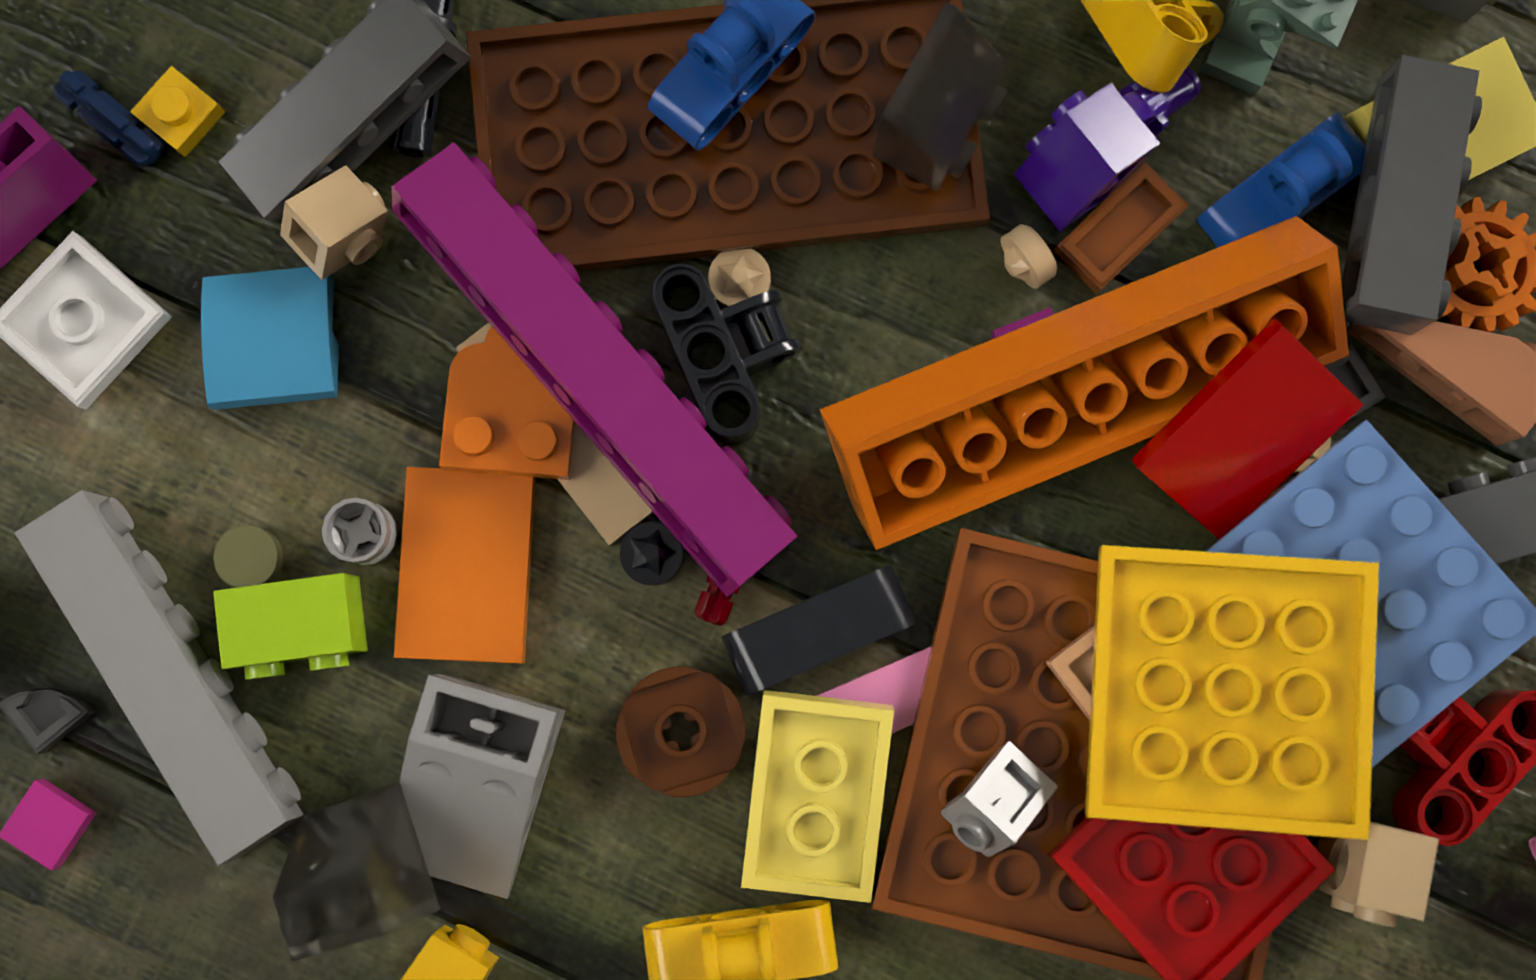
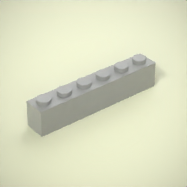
[14,490,304,866]

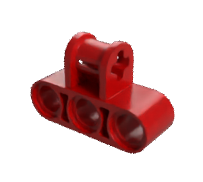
[1392,689,1536,846]

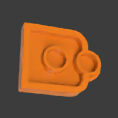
[439,326,575,480]

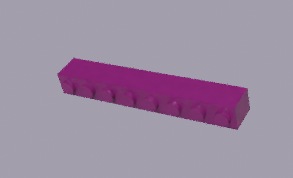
[392,142,797,597]

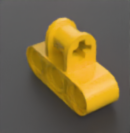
[1080,0,1224,93]
[642,899,839,980]

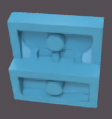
[201,267,339,410]

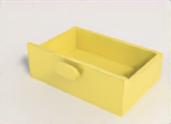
[1344,37,1536,180]

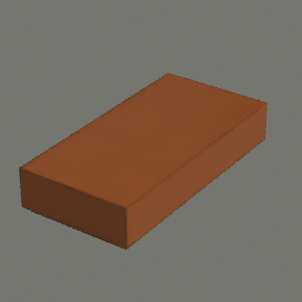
[1054,162,1189,295]

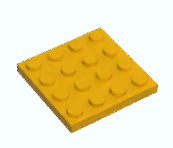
[1085,545,1379,840]

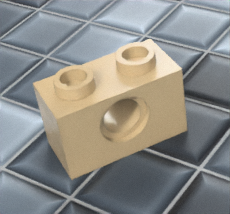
[1316,821,1439,927]

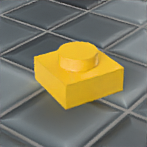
[130,66,226,157]

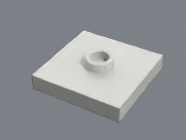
[0,231,172,410]

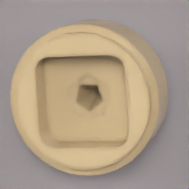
[1001,224,1057,289]
[708,249,771,308]

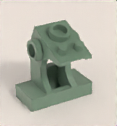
[1199,0,1358,95]

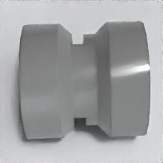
[322,498,401,566]

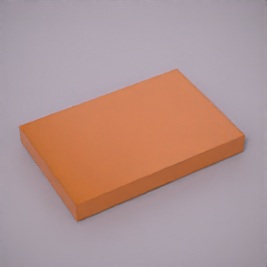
[394,467,536,664]

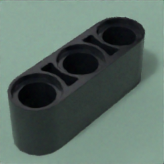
[721,564,917,696]

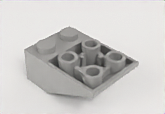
[384,674,566,899]

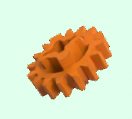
[1438,197,1536,332]

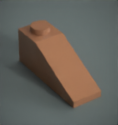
[1347,321,1536,446]

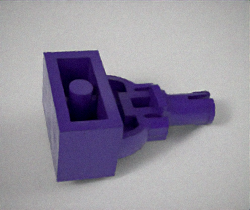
[1014,67,1201,232]

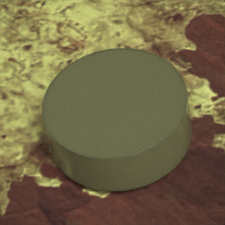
[213,525,284,588]

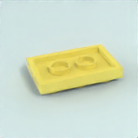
[741,690,894,903]

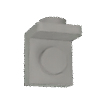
[941,741,1058,857]

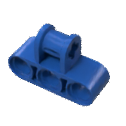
[648,0,816,151]
[1195,111,1366,248]

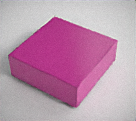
[0,779,97,871]

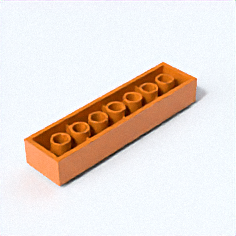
[820,216,1349,550]

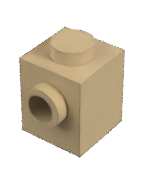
[280,165,388,280]

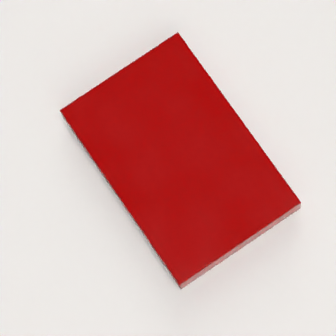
[1131,318,1364,539]

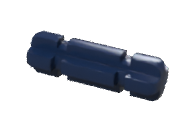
[53,70,165,168]

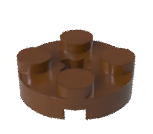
[616,666,746,797]

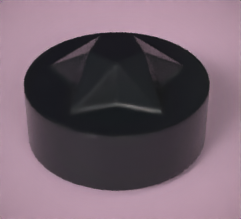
[620,521,684,586]

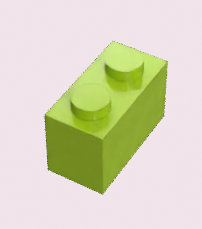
[213,573,368,680]

